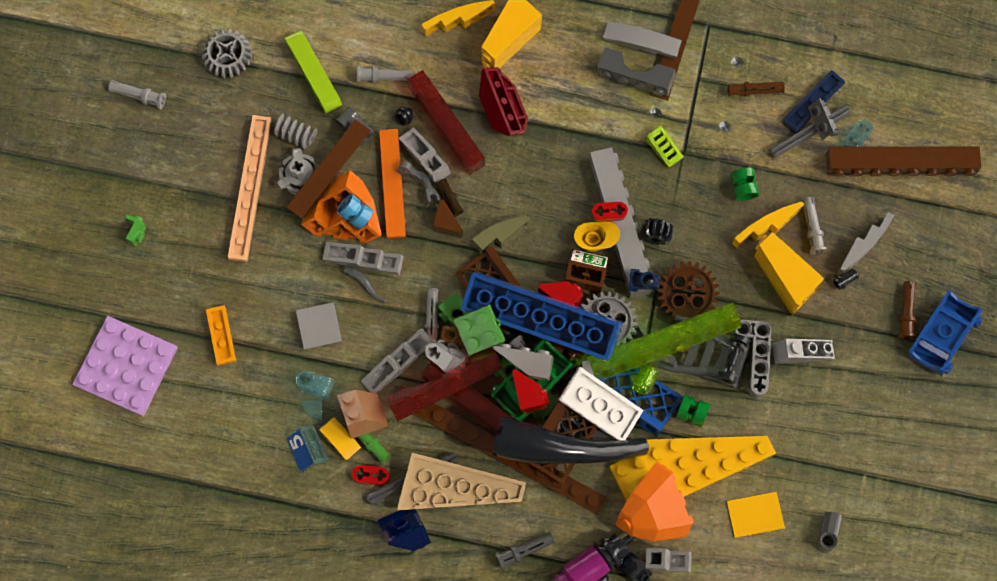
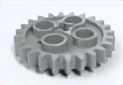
[581,291,638,351]

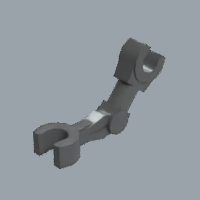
[397,161,440,205]

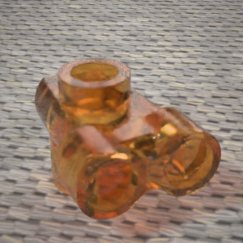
[441,326,466,350]

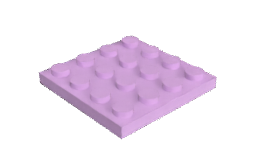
[72,316,178,417]

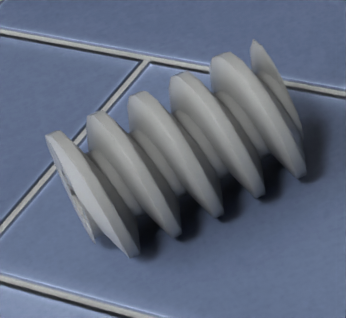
[275,114,318,149]

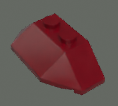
[479,67,528,136]

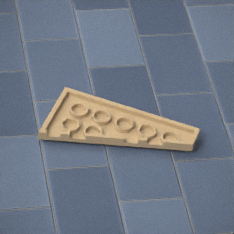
[397,453,526,510]

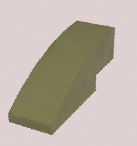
[472,216,530,254]

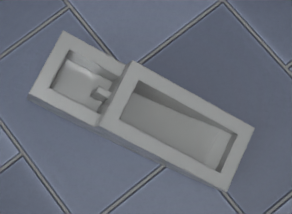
[399,127,451,184]

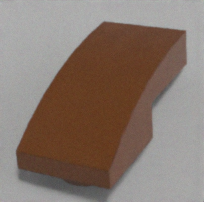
[548,341,584,360]

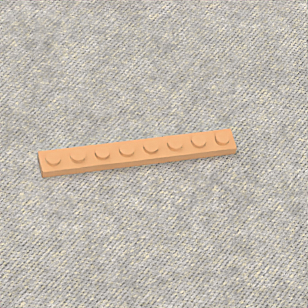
[228,115,272,262]

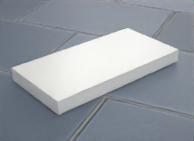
[558,367,643,441]

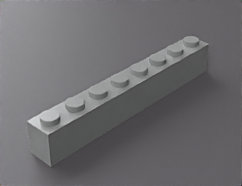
[589,147,653,299]

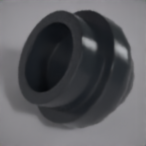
[394,107,413,126]

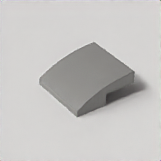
[296,302,342,349]

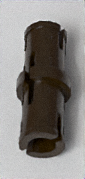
[436,179,464,217]

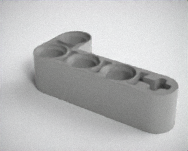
[732,320,771,399]

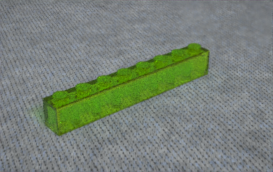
[587,302,741,381]

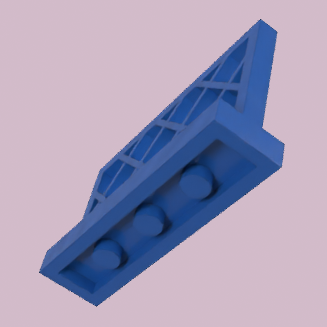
[601,355,683,437]

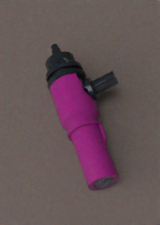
[550,533,636,581]

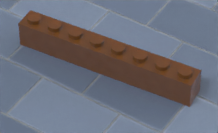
[826,146,981,177]

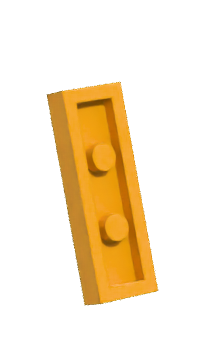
[206,305,237,366]

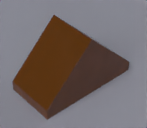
[433,199,463,238]

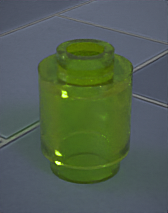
[633,365,659,395]

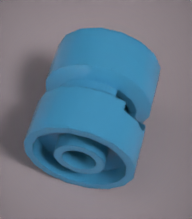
[337,194,373,229]

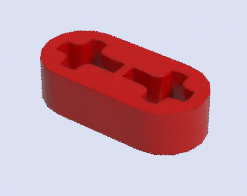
[591,202,628,222]
[352,465,389,486]

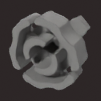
[277,148,319,195]

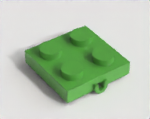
[454,304,505,355]

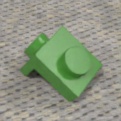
[125,214,146,247]

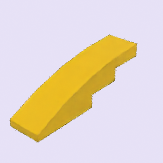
[421,0,495,37]
[732,202,804,249]

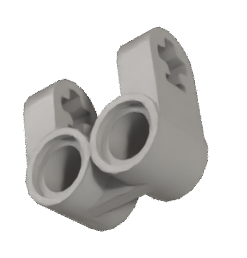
[425,336,472,375]

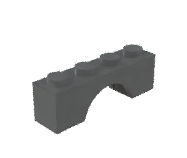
[597,47,676,96]

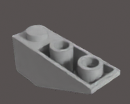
[772,339,835,364]
[493,343,554,381]

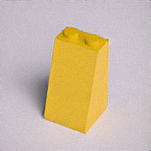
[481,0,542,69]
[754,232,824,315]

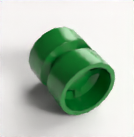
[731,168,760,201]
[676,394,710,428]

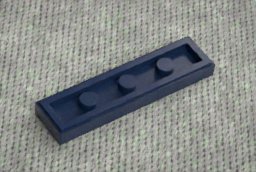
[782,70,845,134]

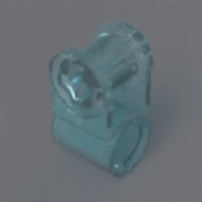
[296,371,335,400]

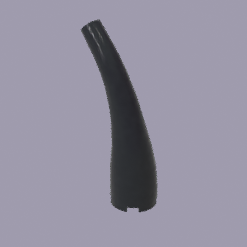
[492,416,649,464]

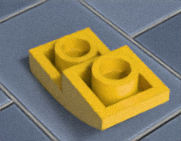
[319,417,361,460]

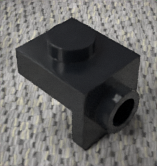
[618,552,652,581]

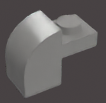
[646,548,692,573]

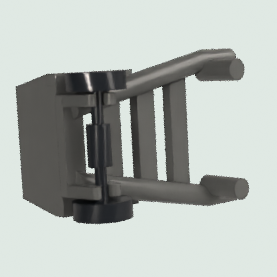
[658,315,750,389]

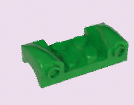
[491,339,574,421]

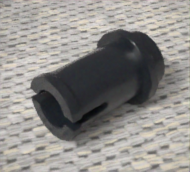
[833,268,859,290]

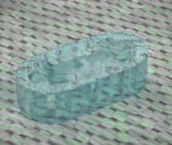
[844,120,873,147]

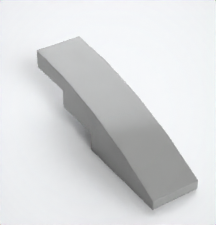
[602,21,682,59]
[837,212,895,276]
[322,242,404,275]
[361,329,433,394]

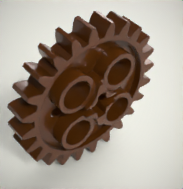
[657,261,720,322]

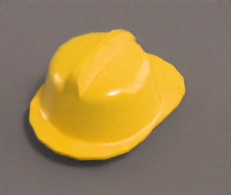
[574,222,620,252]

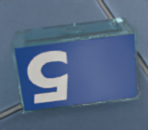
[286,425,329,473]

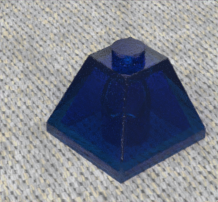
[377,509,431,551]

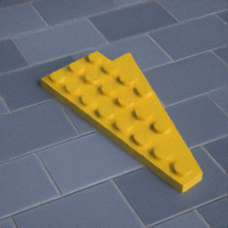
[609,436,776,502]

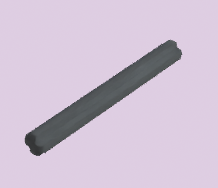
[769,105,851,158]
[366,453,457,505]

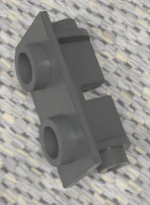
[808,98,838,140]

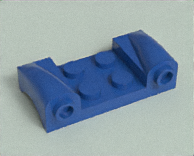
[908,290,983,376]

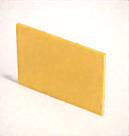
[727,492,785,538]

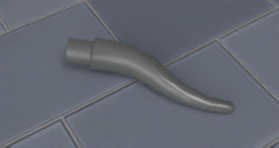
[343,266,386,303]

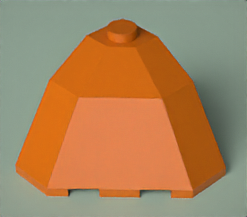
[301,170,381,243]
[615,461,694,542]

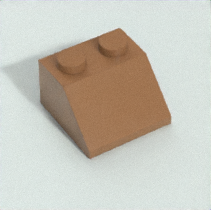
[337,389,389,439]

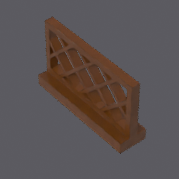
[456,245,521,333]
[529,401,598,484]

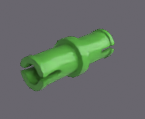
[358,433,391,463]

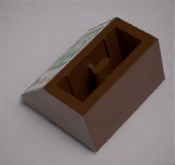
[565,249,610,293]

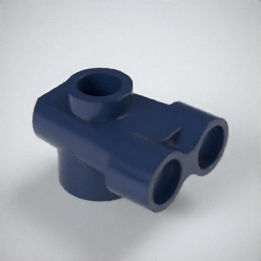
[628,269,660,292]

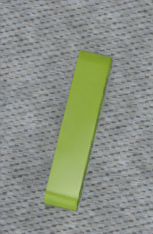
[284,30,342,114]

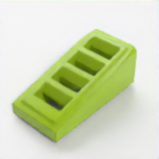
[646,126,684,168]

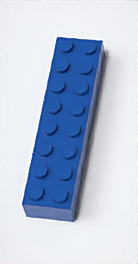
[460,272,623,361]

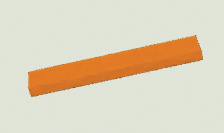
[379,129,406,239]

